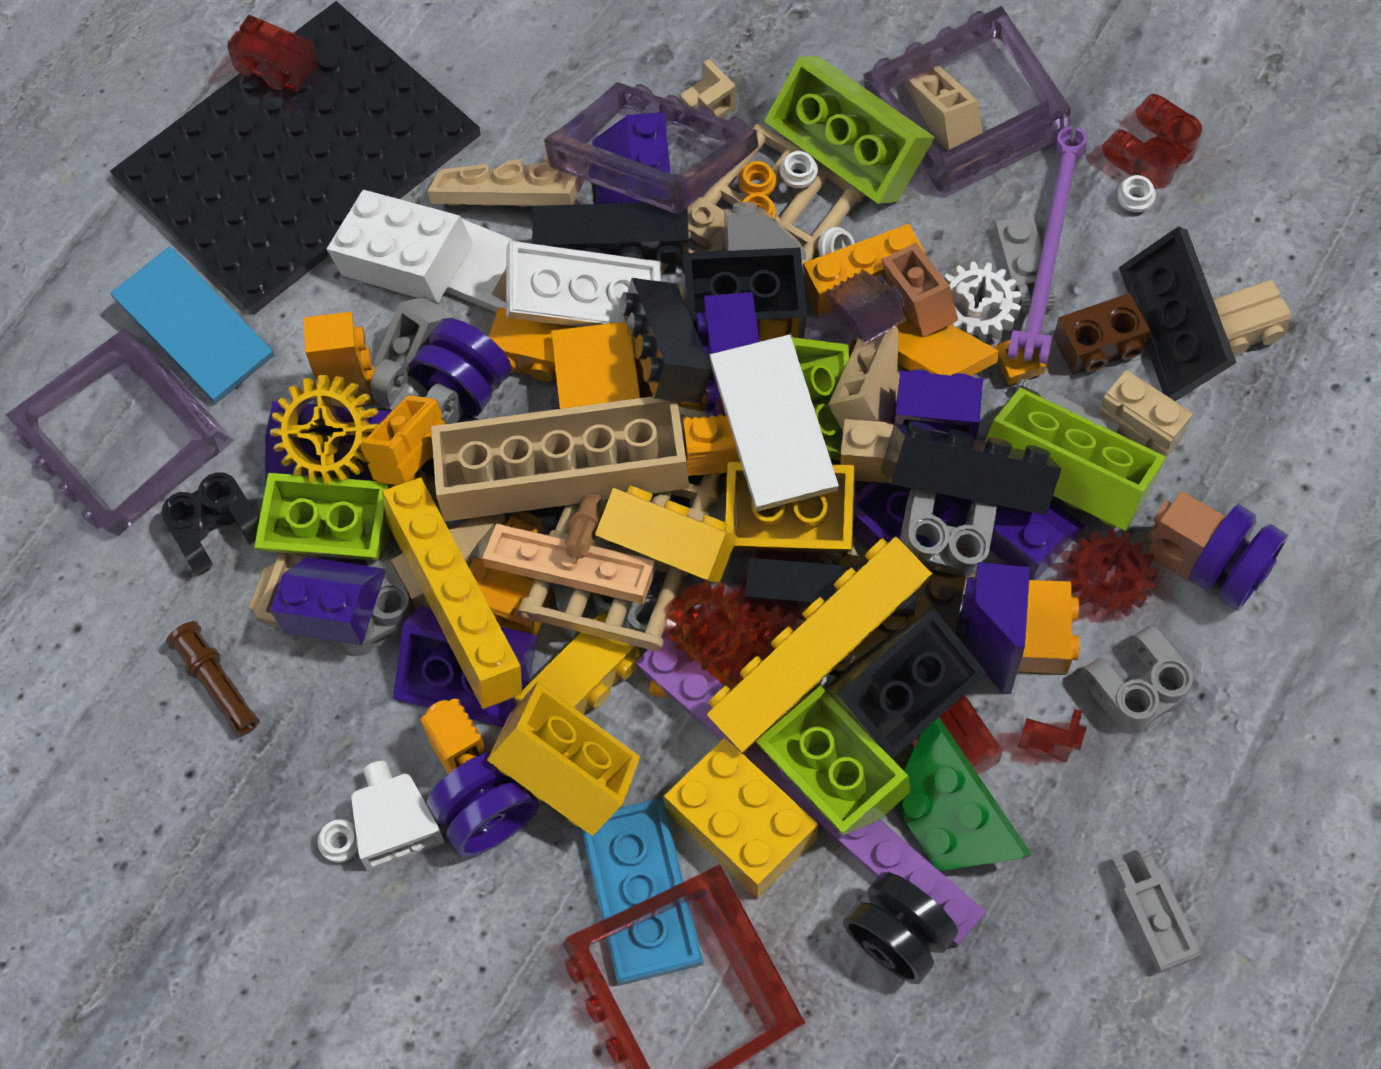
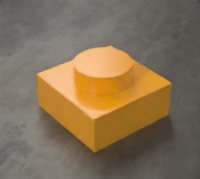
[994,340,1047,385]

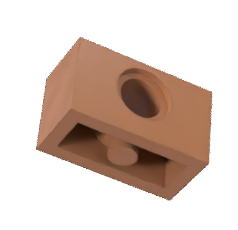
[881,243,958,337]
[1147,490,1225,581]

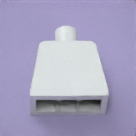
[351,761,445,871]

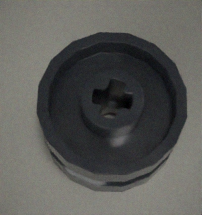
[843,872,959,984]

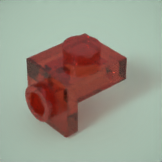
[1017,709,1087,762]

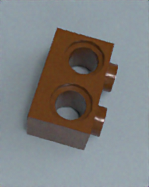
[1053,293,1150,375]

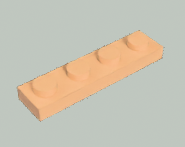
[482,524,656,604]

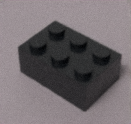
[682,247,808,341]

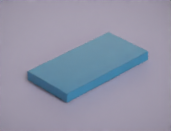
[110,246,274,404]
[582,797,704,986]

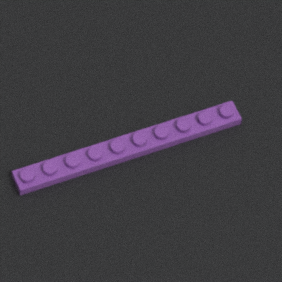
[636,634,986,947]

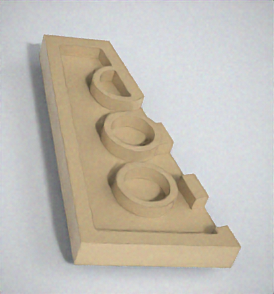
[427,150,593,207]

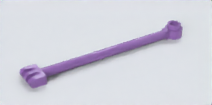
[1008,126,1087,364]

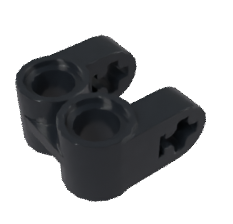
[161,472,259,575]

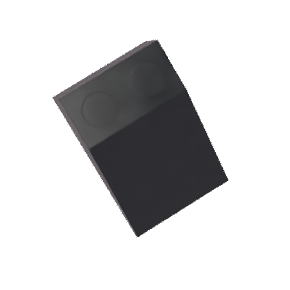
[824,608,987,759]

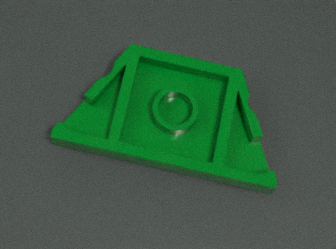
[895,718,1032,871]

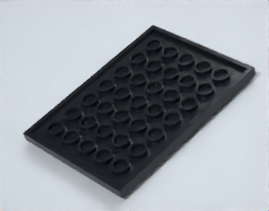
[110,1,481,315]

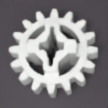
[944,262,1021,343]

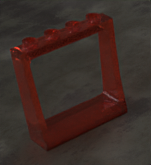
[563,864,805,1069]

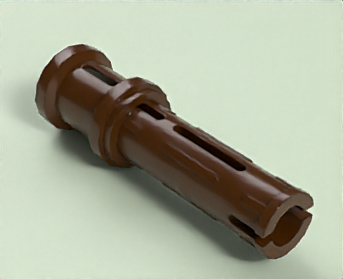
[166,621,260,737]

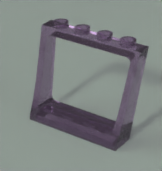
[863,6,1071,198]
[544,82,759,215]
[5,328,235,536]

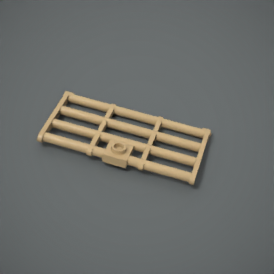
[660,124,865,298]
[517,406,722,651]

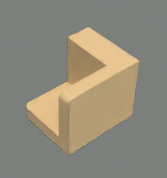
[681,59,736,127]

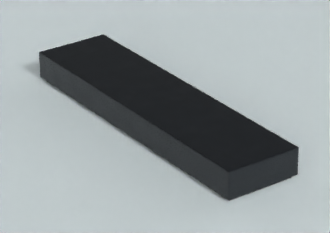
[745,558,917,616]

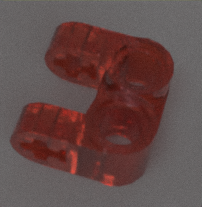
[1102,94,1202,189]

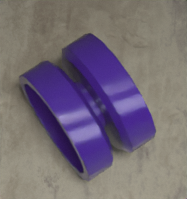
[408,318,512,416]
[1188,504,1289,611]
[426,752,539,857]

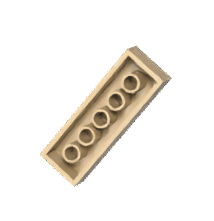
[431,396,689,522]

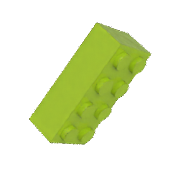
[764,56,935,204]
[985,387,1167,531]

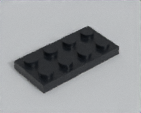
[1119,226,1237,401]

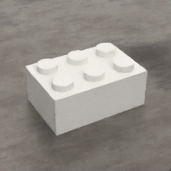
[327,190,473,304]

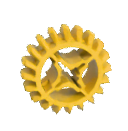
[270,375,379,484]

